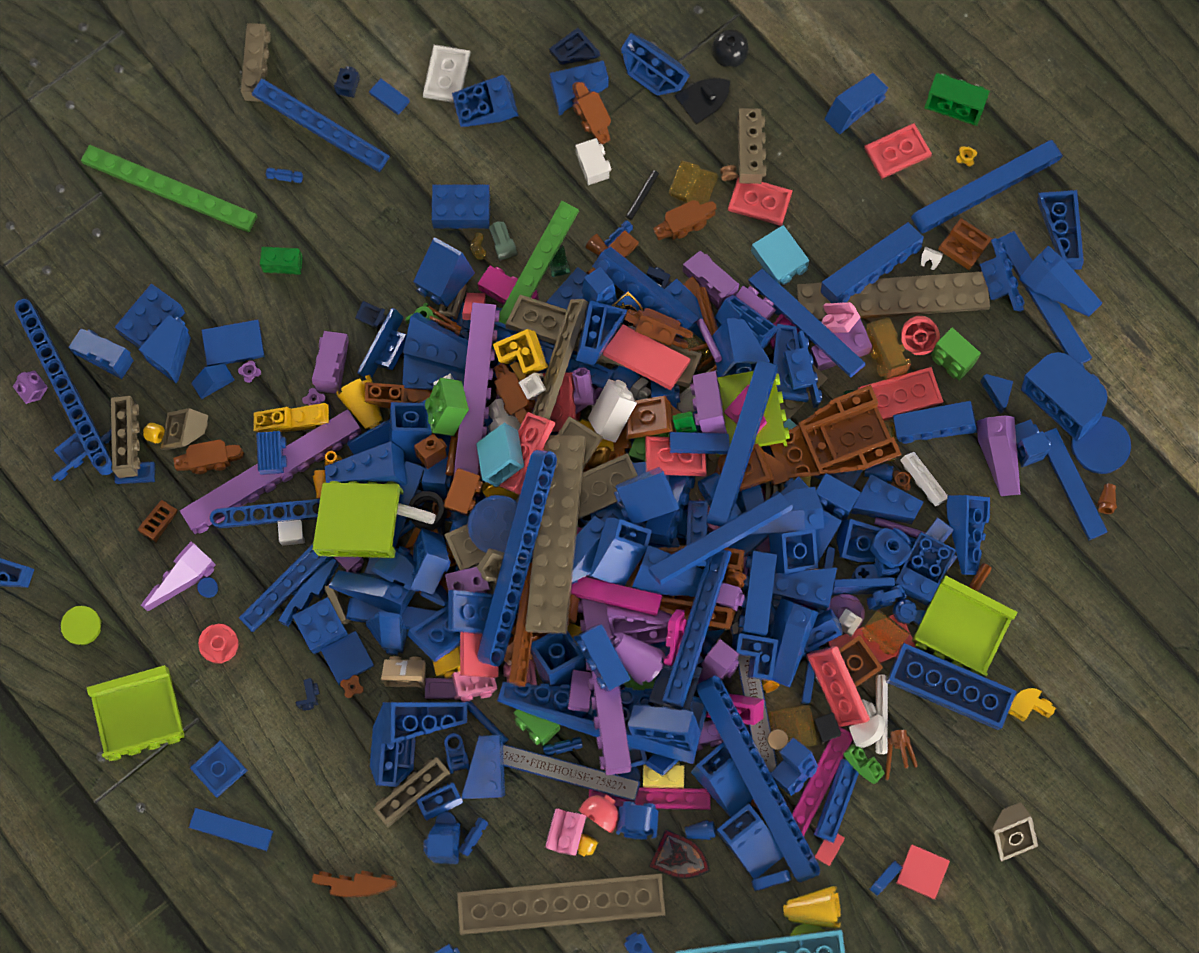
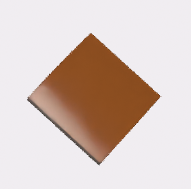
[938,218,992,270]

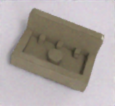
[477,548,505,582]

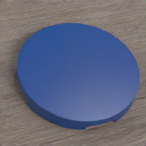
[1071,416,1131,474]
[468,495,518,553]

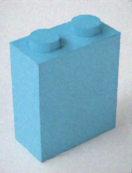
[751,225,809,285]
[476,423,524,487]

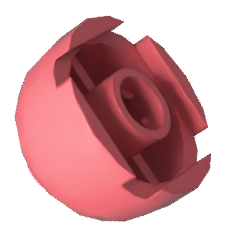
[901,316,940,355]
[578,795,619,833]

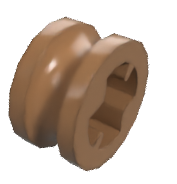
[720,165,738,181]

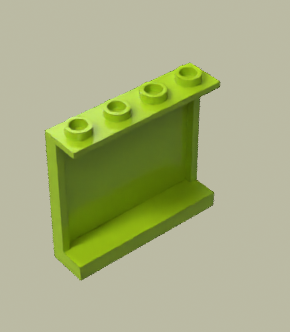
[716,371,790,457]
[313,481,404,558]
[912,576,1018,677]
[86,665,185,761]

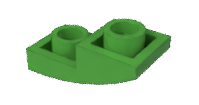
[843,743,885,784]

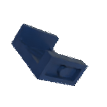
[648,656,702,710]

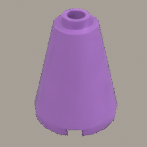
[610,633,665,685]

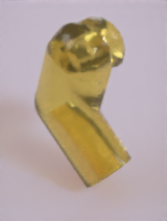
[470,232,487,260]

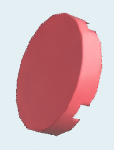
[198,624,239,663]

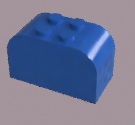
[1021,352,1108,442]

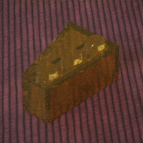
[865,317,911,380]

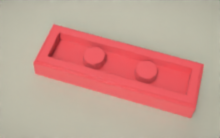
[462,293,486,320]

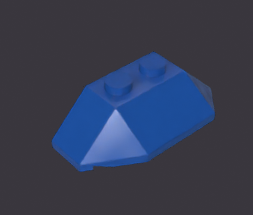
[621,33,690,96]
[370,705,416,787]

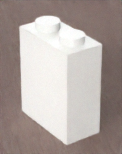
[588,379,637,443]

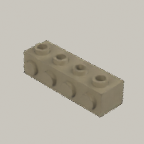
[241,23,271,101]
[737,108,766,184]
[111,396,140,478]
[373,757,451,827]

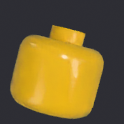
[143,423,165,443]
[577,834,598,856]

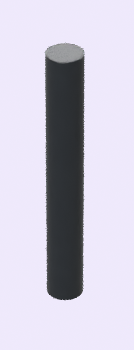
[626,170,659,220]

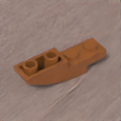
[365,382,432,409]
[312,871,398,897]

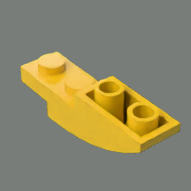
[254,403,329,432]

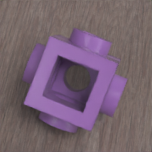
[13,370,48,404]

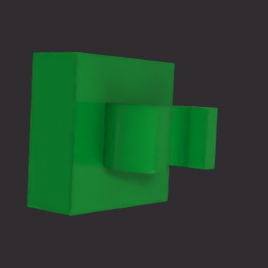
[673,411,697,433]

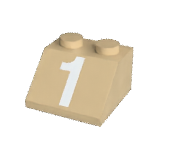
[381,656,426,687]

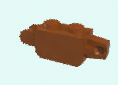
[571,82,611,144]
[653,200,716,240]
[624,308,693,349]
[494,363,536,424]
[173,439,244,474]

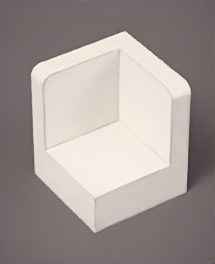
[519,372,546,400]
[278,520,305,546]

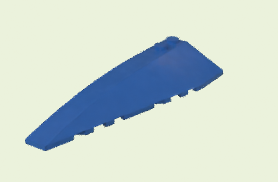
[497,682,707,764]

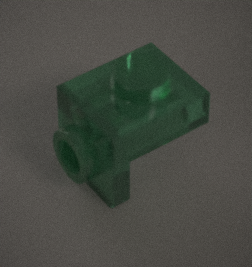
[549,245,570,277]

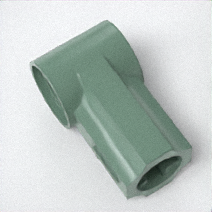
[489,221,518,261]

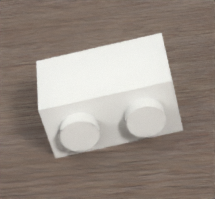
[575,138,611,185]

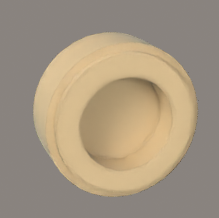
[767,729,788,750]

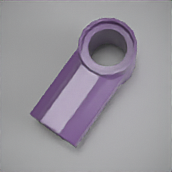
[572,367,596,405]

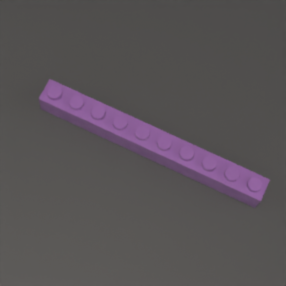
[454,302,500,500]
[180,409,362,534]
[578,574,631,775]

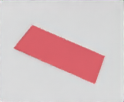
[815,833,845,866]

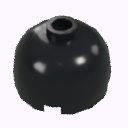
[712,29,749,67]

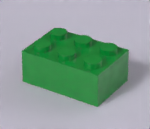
[924,73,990,126]

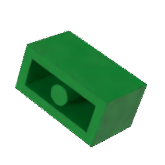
[260,247,303,274]

